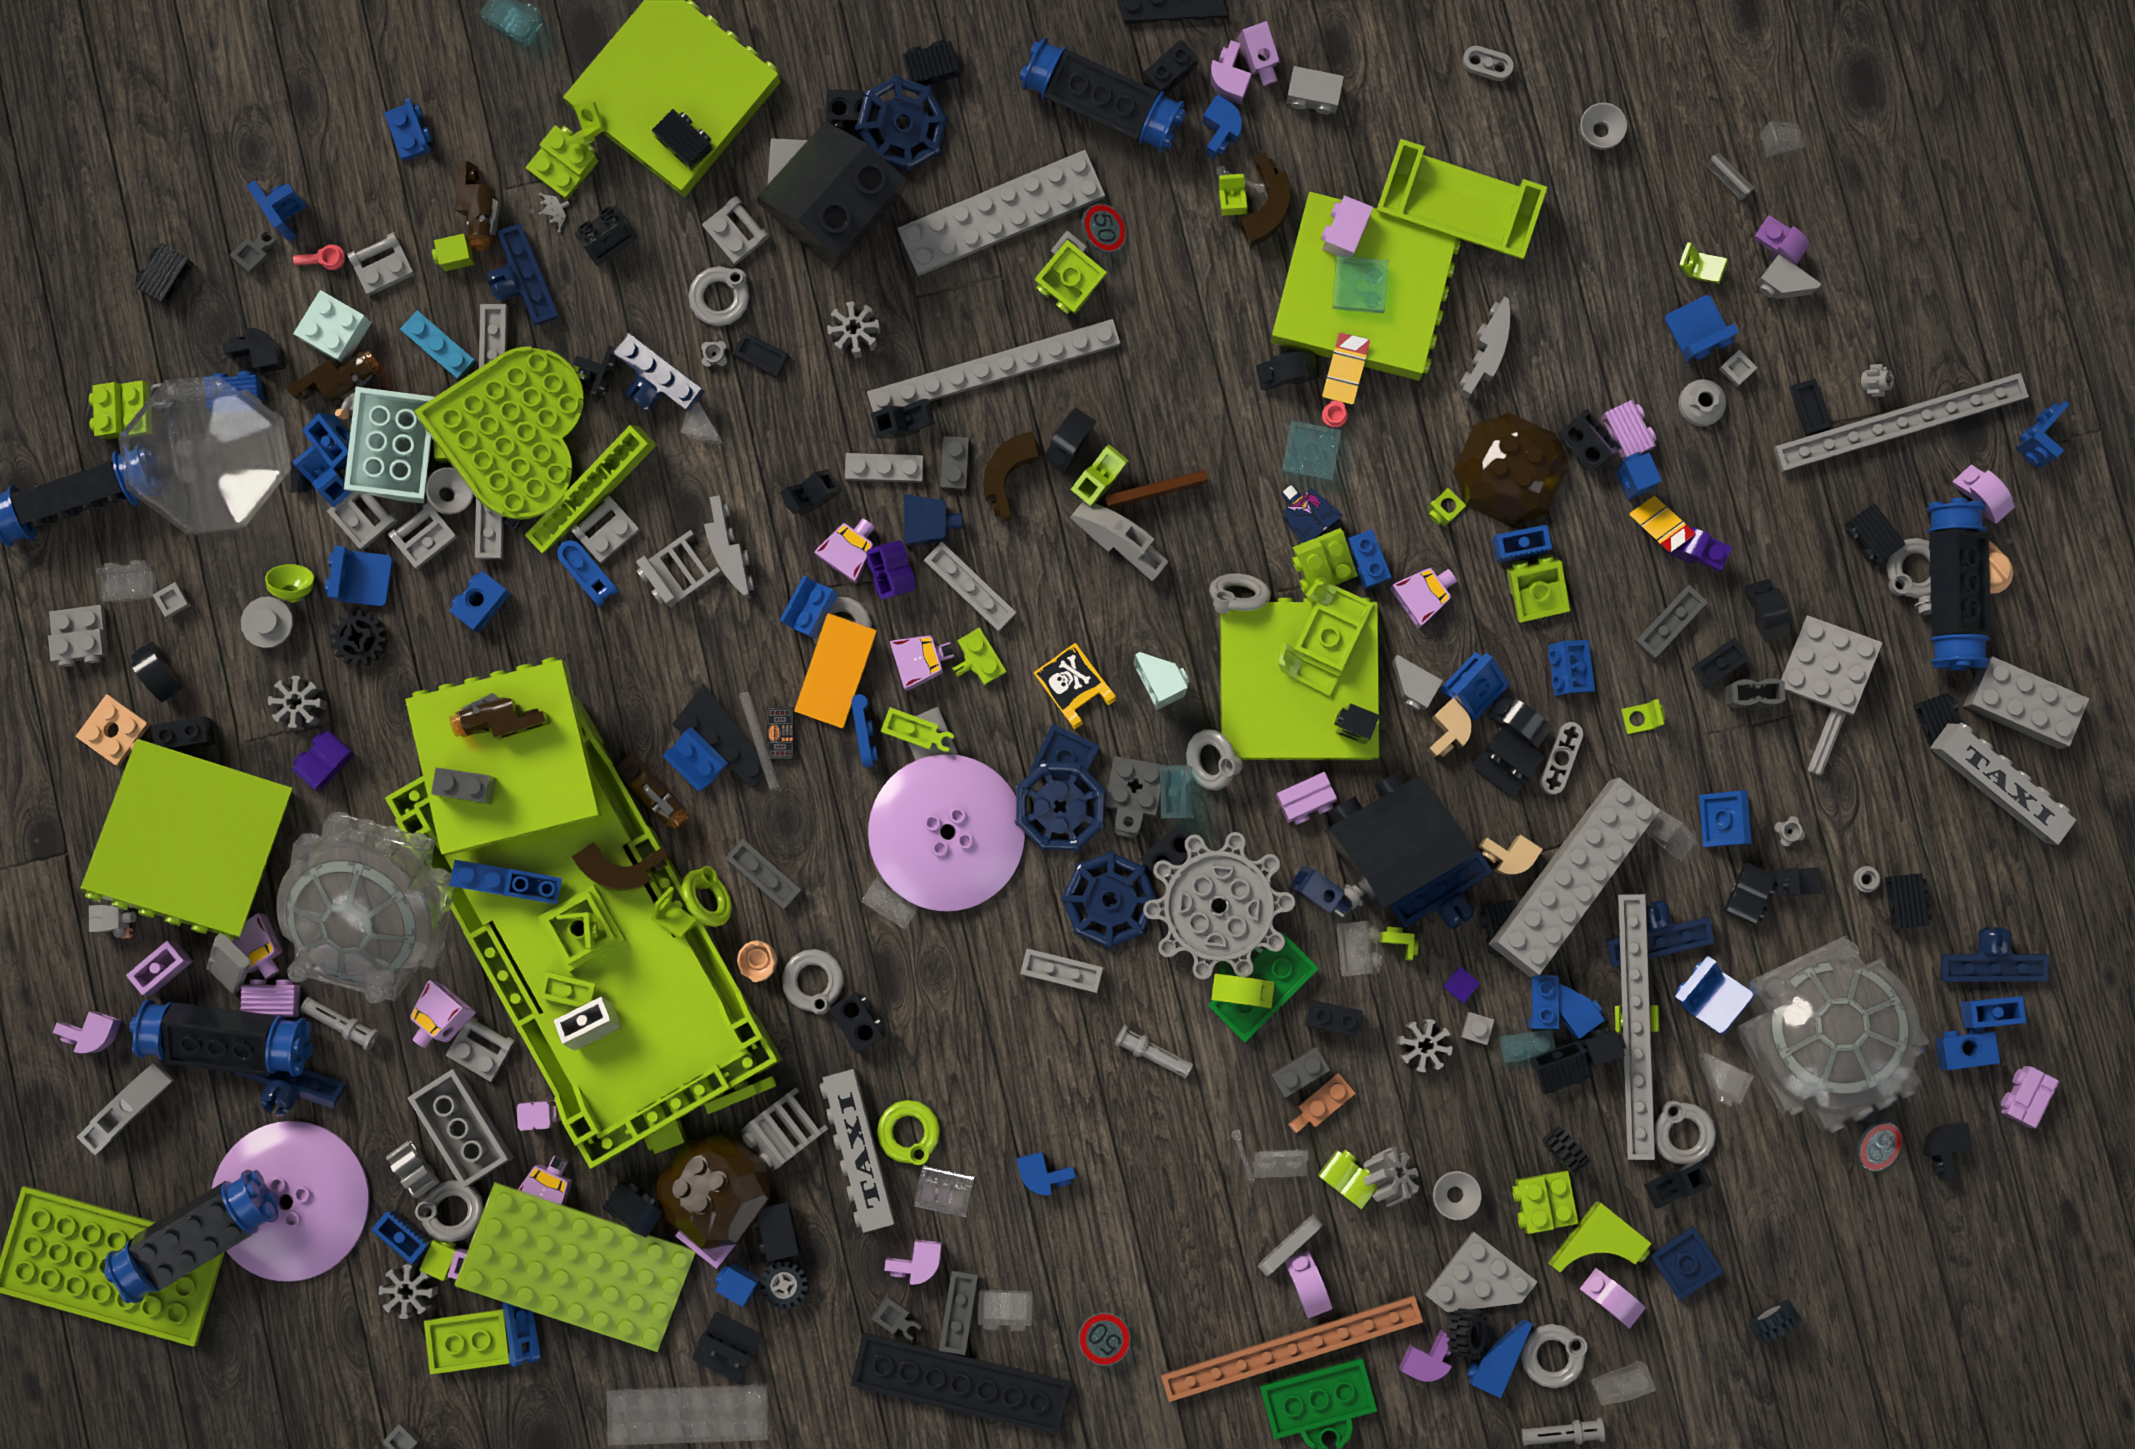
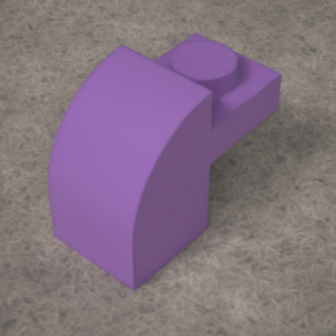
[1753,215,1809,265]
[1399,1329,1452,1381]

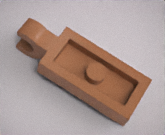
[1288,1073,1356,1133]

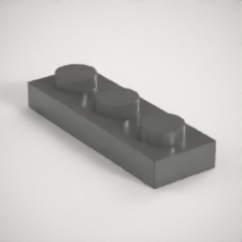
[1635,585,1708,659]
[725,838,802,910]
[939,1270,978,1355]

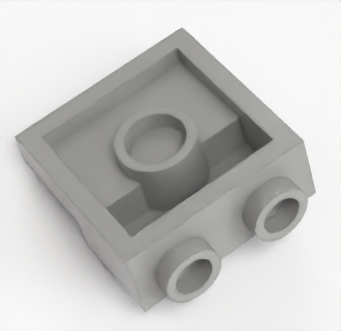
[48,605,109,667]

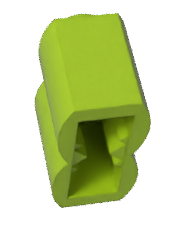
[1318,1150,1377,1209]

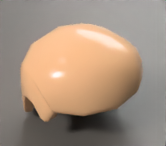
[737,940,777,982]

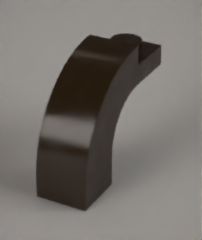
[1239,153,1290,248]
[983,432,1039,523]
[572,842,670,891]

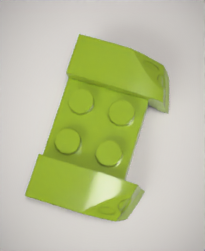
[1279,580,1374,697]

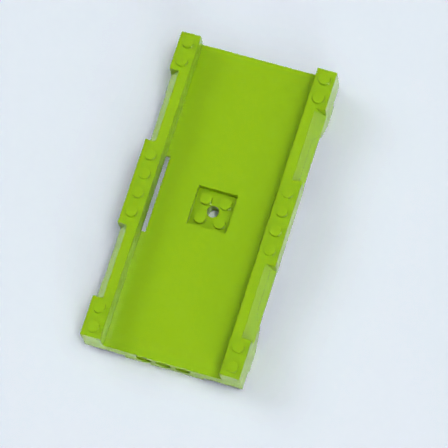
[385,695,783,1169]

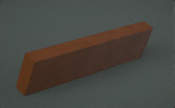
[1105,470,1208,509]

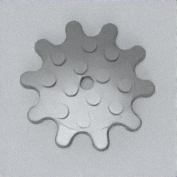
[1143,832,1295,979]

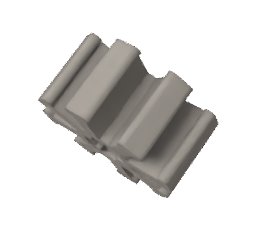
[827,301,881,358]
[268,676,327,730]
[1397,1019,1453,1072]
[386,1141,440,1198]
[1364,1147,1419,1207]
[379,1263,438,1319]

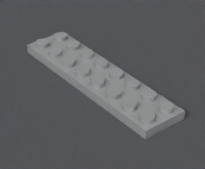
[897,150,1105,276]

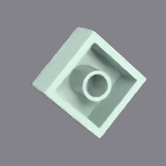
[293,290,372,363]

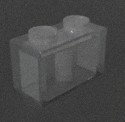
[978,1289,1033,1331]

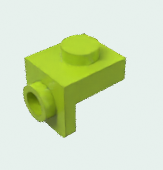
[1219,174,1247,216]
[1380,927,1419,961]

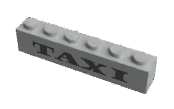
[1930,723,2076,845]
[820,1069,895,1233]

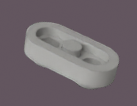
[1462,46,1513,81]

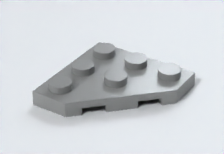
[1425,1231,1537,1312]

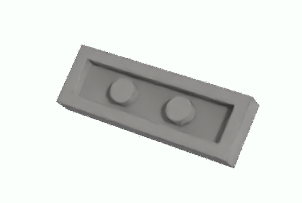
[845,453,924,483]
[1020,949,1103,993]

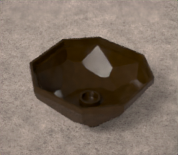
[1453,412,1568,527]
[657,1132,770,1250]

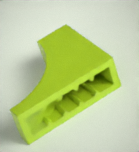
[1547,1201,1652,1272]

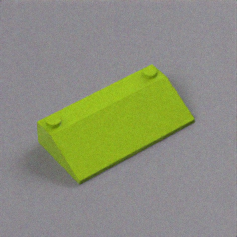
[1376,139,1547,260]

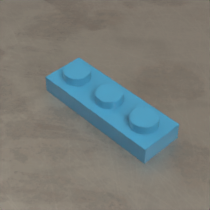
[400,310,476,380]

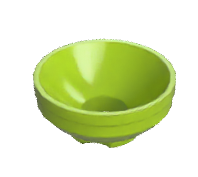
[265,564,314,603]

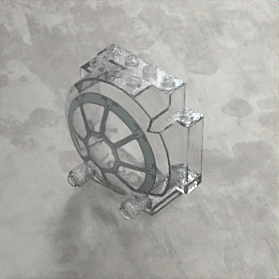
[276,812,454,1003]
[1736,935,1930,1134]

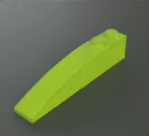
[525,425,657,553]

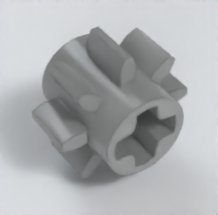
[1861,364,1894,397]

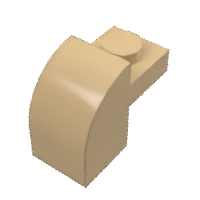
[1427,698,1471,758]
[1478,835,1543,875]

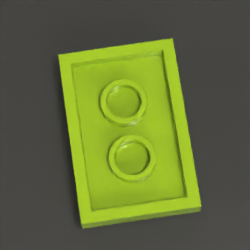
[424,1309,510,1374]

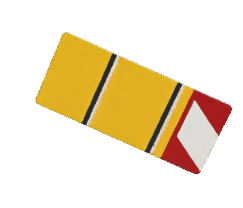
[1322,332,1370,404]
[1630,496,1695,552]

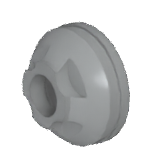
[1580,103,1627,150]
[1678,379,1726,427]
[425,467,473,515]
[1433,1171,1482,1220]

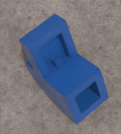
[1202,94,1242,159]
[292,445,352,508]
[1017,1151,1076,1195]

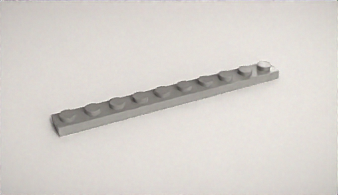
[475,304,508,559]
[867,319,1120,412]
[1773,373,2029,472]
[1618,894,1655,1160]

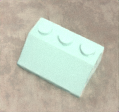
[1134,652,1189,710]

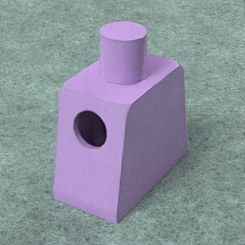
[1237,21,1279,86]

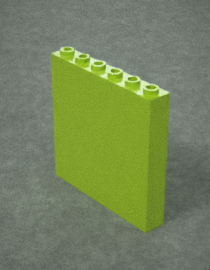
[563,0,781,198]
[1270,192,1461,381]
[1220,598,1379,760]
[405,657,603,856]
[81,738,292,942]

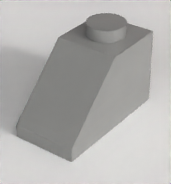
[1755,254,1821,299]
[1392,655,1443,711]

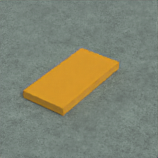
[794,613,877,728]

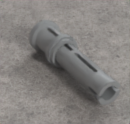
[300,997,379,1051]
[1114,1024,1193,1079]
[1521,1417,1605,1446]

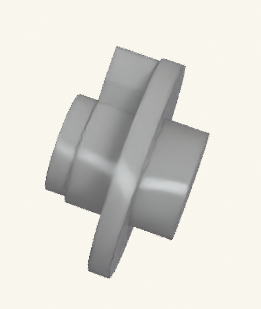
[241,596,294,648]

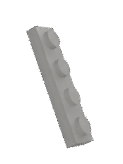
[924,542,1017,632]

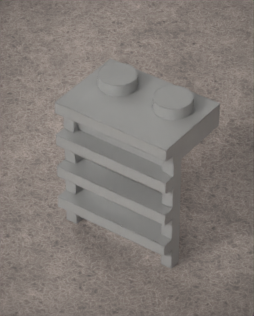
[636,530,721,608]
[740,1088,828,1173]

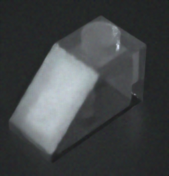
[1698,1052,1754,1107]
[1591,1361,1656,1406]

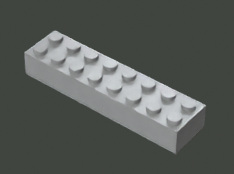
[1489,777,1660,977]

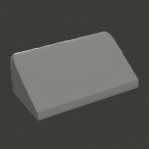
[1706,153,1754,201]

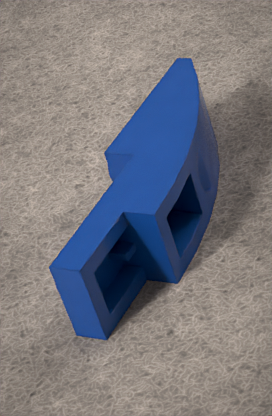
[449,860,562,904]

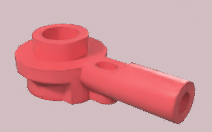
[293,244,345,270]
[1322,400,1348,428]

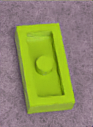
[539,971,598,1007]

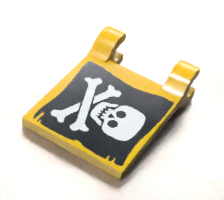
[1034,643,1117,730]

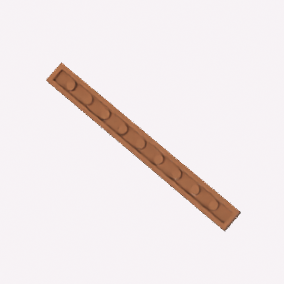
[1161,1295,1423,1402]

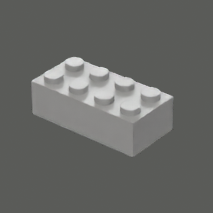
[1963,656,2089,749]
[408,1068,514,1188]

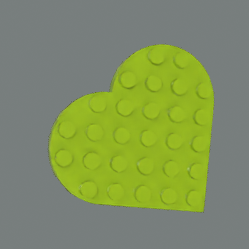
[414,347,583,519]

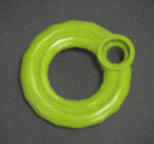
[681,866,732,927]
[877,1100,940,1165]

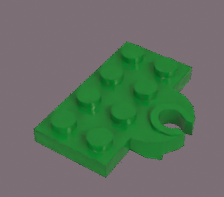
[1207,931,1319,1043]
[1260,1358,1377,1449]

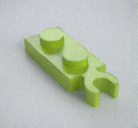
[881,707,955,752]
[704,1076,776,1114]

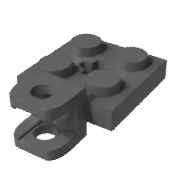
[1105,756,1165,838]

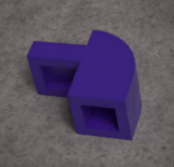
[1668,527,1732,572]

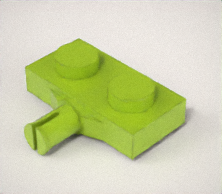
[952,627,1006,686]

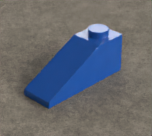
[1530,974,1605,1039]
[1467,1319,1533,1398]

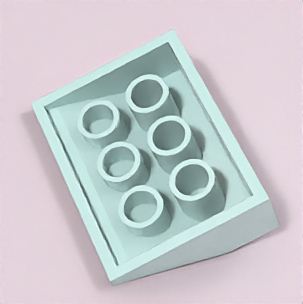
[344,387,434,504]

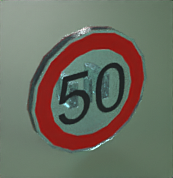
[1081,203,1127,254]
[1857,1121,1902,1171]
[1078,1312,1131,1366]

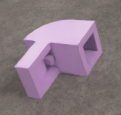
[1210,40,1251,105]
[1952,465,2015,524]
[53,1012,122,1053]
[884,1239,942,1285]
[1285,1250,1332,1319]
[1580,1268,1646,1329]

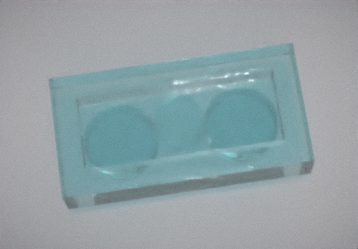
[1499,1029,1555,1063]

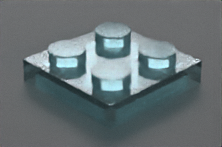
[1332,256,1389,313]
[1281,421,1342,482]

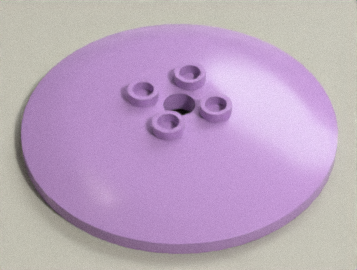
[868,754,1025,911]
[212,1121,370,1281]

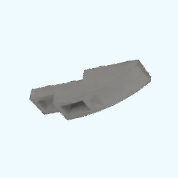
[1459,296,1510,399]
[704,495,754,599]
[1070,501,1169,581]
[77,1062,174,1156]

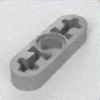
[1540,722,1583,795]
[1257,1214,1323,1277]

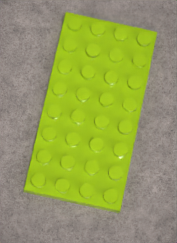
[455,1182,696,1352]
[0,1186,225,1347]

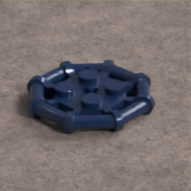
[855,75,948,172]
[1014,760,1107,853]
[1061,850,1159,949]

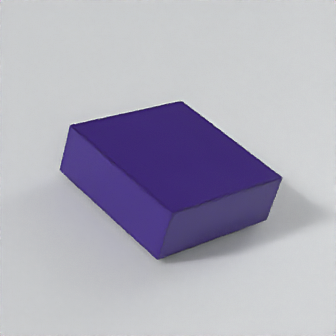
[1442,966,1480,1003]

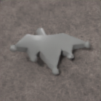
[539,193,570,233]

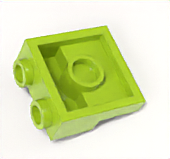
[525,125,598,200]
[1034,240,1107,314]
[89,380,151,440]
[1292,528,1357,594]
[1506,555,1570,623]
[1512,1170,1578,1234]

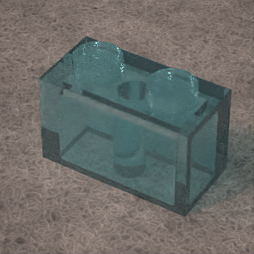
[480,0,543,47]
[1160,765,1193,819]

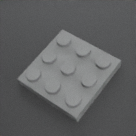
[1781,615,1883,716]

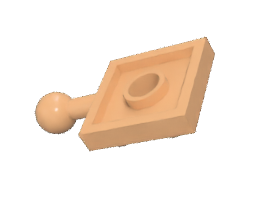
[75,694,151,767]

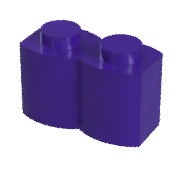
[866,540,916,600]
[292,731,355,792]

